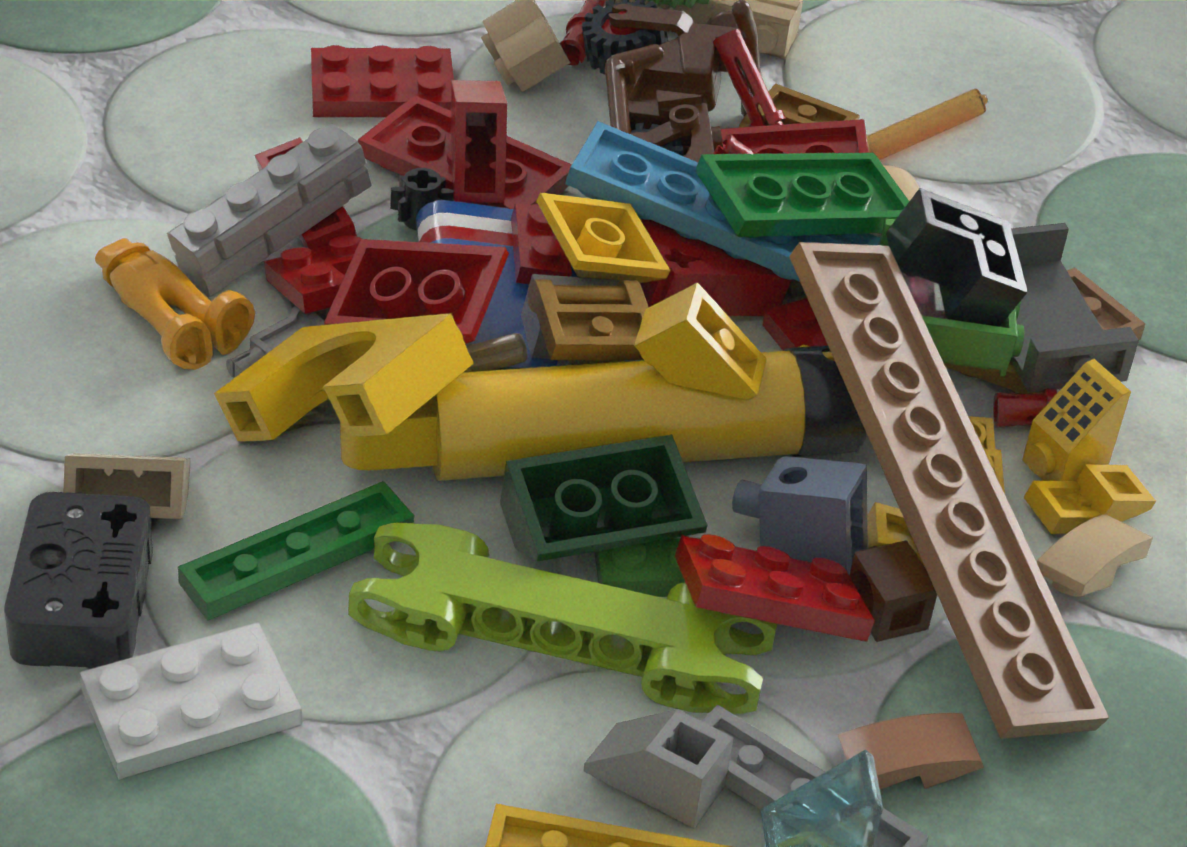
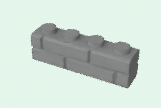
[167,123,372,297]

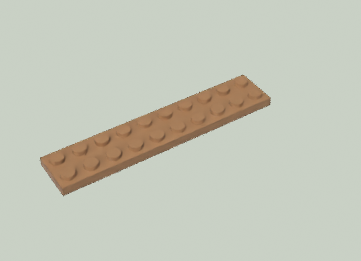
[789,242,1109,739]

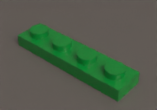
[178,481,415,621]

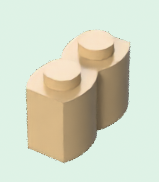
[481,0,570,92]

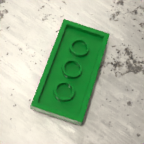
[695,153,909,238]

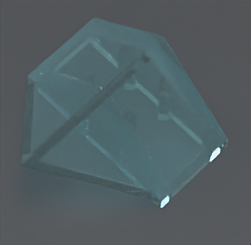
[760,750,883,847]

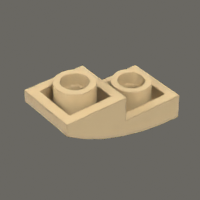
[1037,514,1153,597]

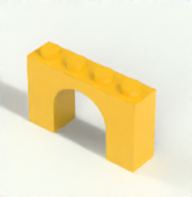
[214,313,474,441]

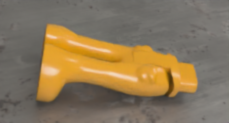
[95,238,255,370]

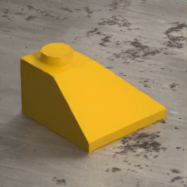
[536,193,670,283]

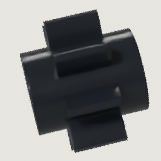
[390,168,454,230]

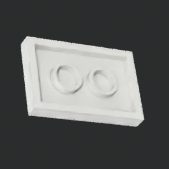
[80,622,302,780]

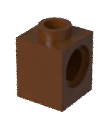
[849,540,937,642]

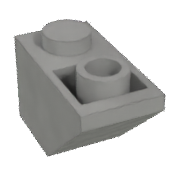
[584,709,734,829]

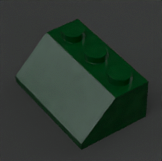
[500,434,708,562]

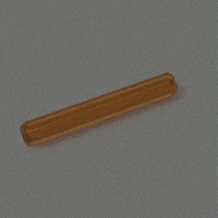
[867,89,988,160]

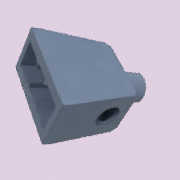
[732,456,868,575]

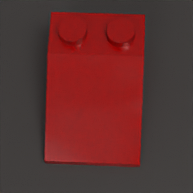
[324,239,509,344]

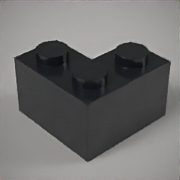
[886,188,1028,327]

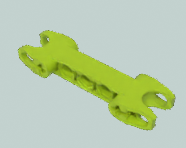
[348,523,778,715]

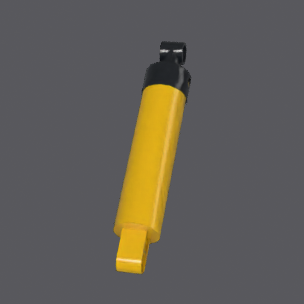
[340,345,867,481]

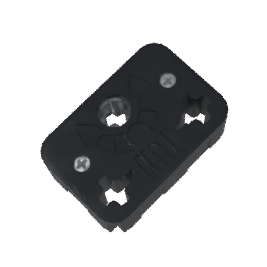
[4,492,153,669]

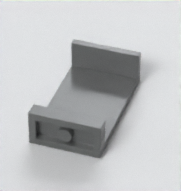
[1010,223,1139,393]

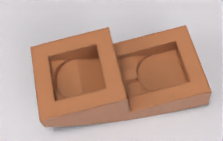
[837,713,984,796]

